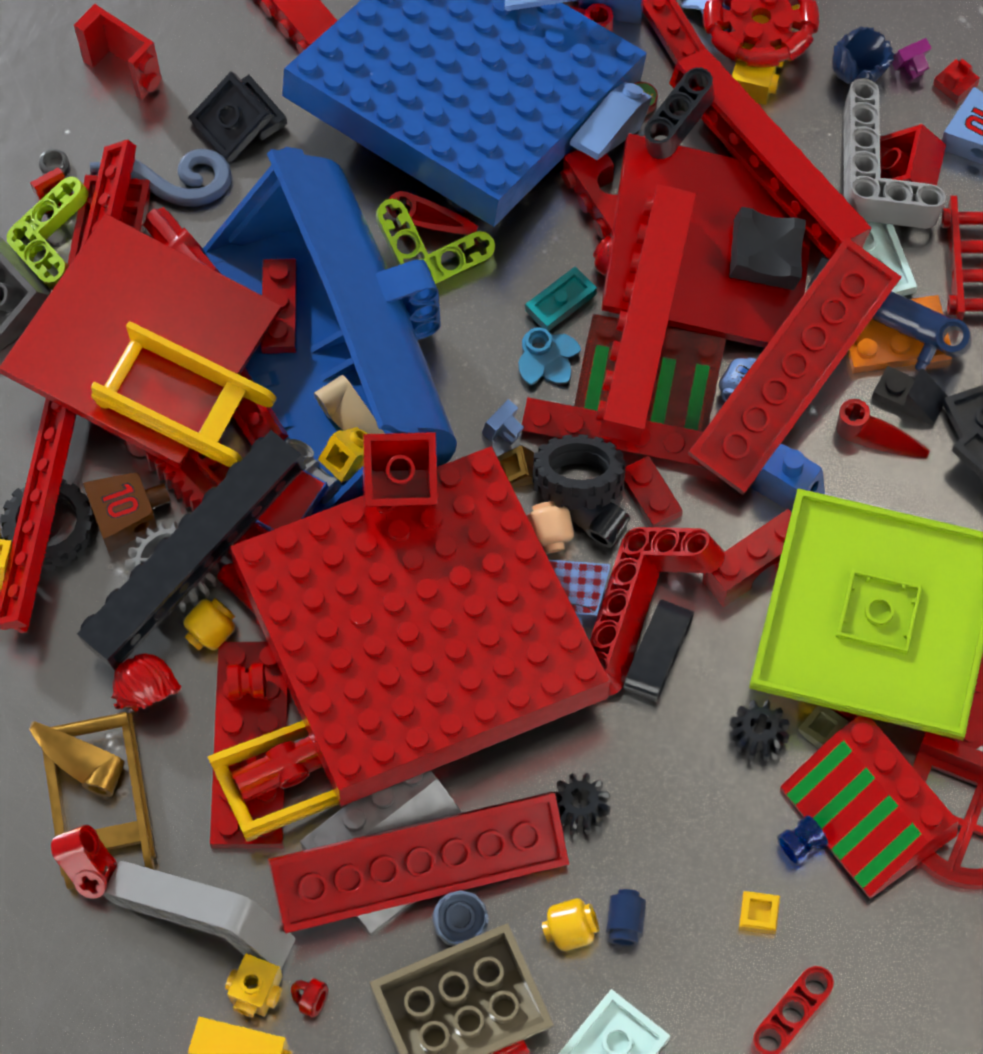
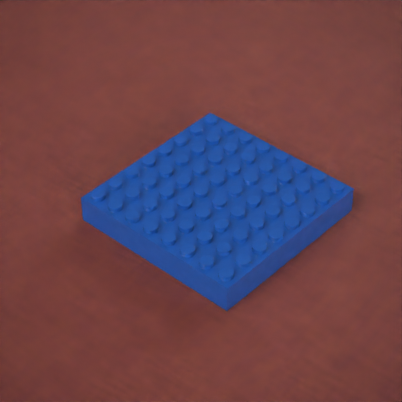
[282,0,647,227]

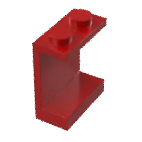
[74,4,162,100]

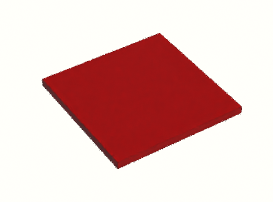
[601,133,811,348]
[0,213,281,469]

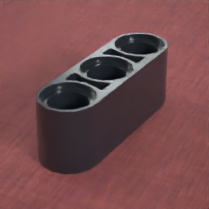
[644,67,714,159]
[623,599,694,702]

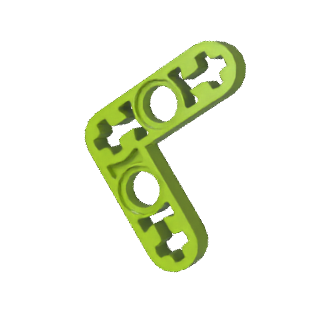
[7,177,89,290]
[376,199,495,284]

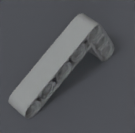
[843,78,946,228]
[103,861,296,969]

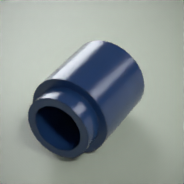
[606,889,647,946]

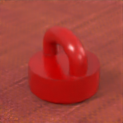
[290,978,328,1018]

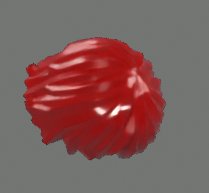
[111,653,181,712]

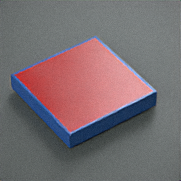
[255,470,329,531]

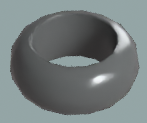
[39,149,69,174]

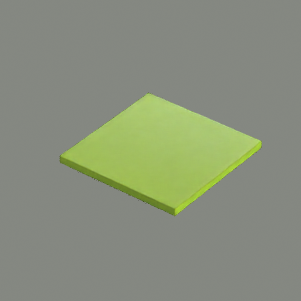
[749,488,983,741]

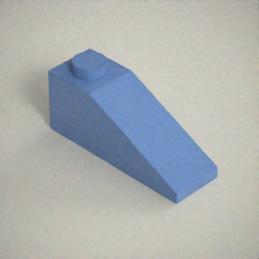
[569,82,652,160]

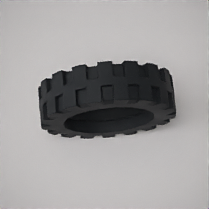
[533,434,626,510]
[0,479,96,571]

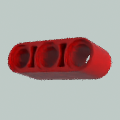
[751,966,834,1054]

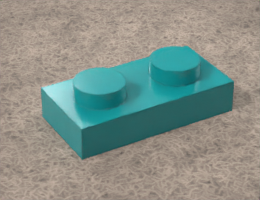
[525,266,597,331]

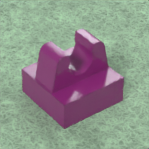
[892,38,932,80]

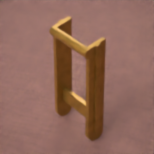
[42,712,156,890]

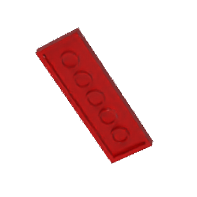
[210,641,289,849]

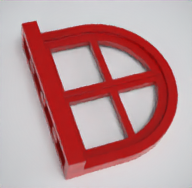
[912,732,983,889]

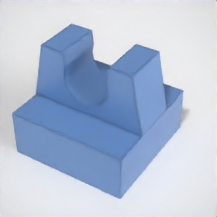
[482,399,524,445]

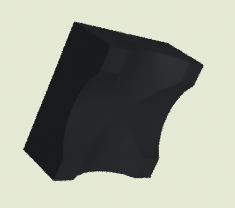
[729,207,806,290]

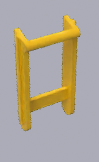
[91,321,276,467]
[207,721,339,842]

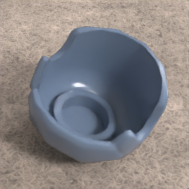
[432,890,489,946]

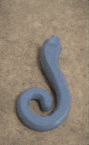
[90,149,232,207]

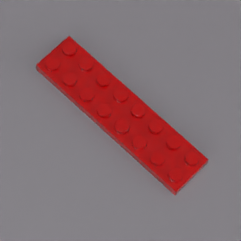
[687,237,902,495]
[268,792,569,934]

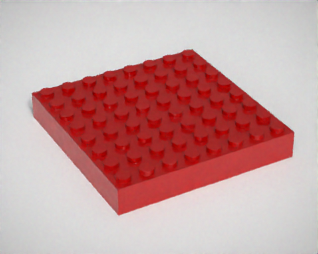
[230,446,610,807]

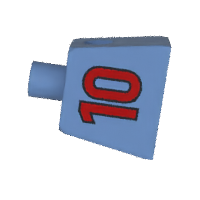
[942,87,983,164]

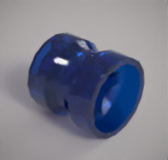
[777,815,829,866]

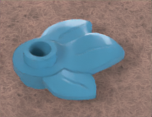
[518,327,581,385]

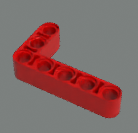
[589,527,725,696]

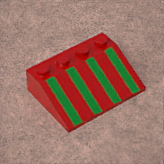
[780,716,958,899]

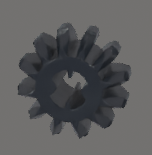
[729,699,790,761]
[554,773,611,835]

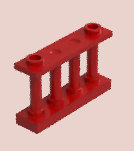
[941,195,983,321]

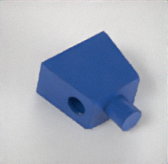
[751,444,825,513]

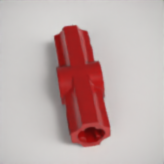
[143,207,221,274]
[231,736,323,803]

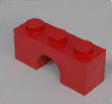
[561,149,618,238]
[702,509,791,608]

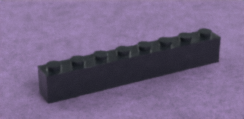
[77,430,307,671]

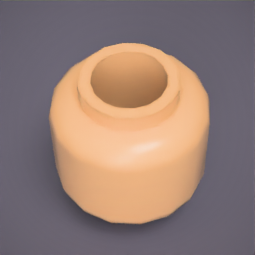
[527,501,574,554]

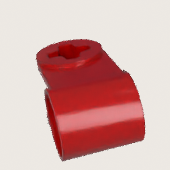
[51,825,117,899]

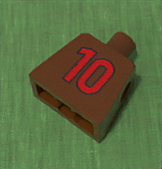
[83,472,171,553]

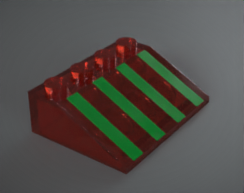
[574,314,726,432]

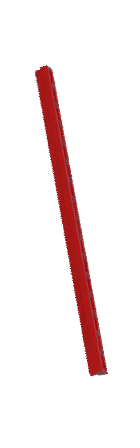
[0,139,137,633]

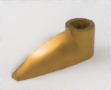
[29,721,125,797]

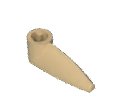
[314,375,385,434]

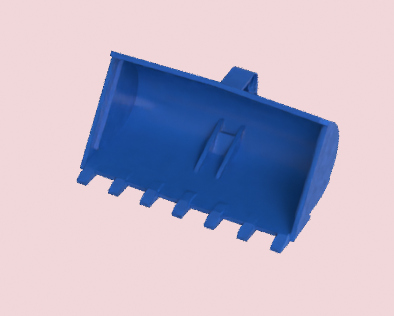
[202,147,457,516]

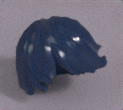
[832,26,895,85]

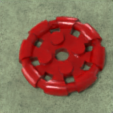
[703,0,820,68]

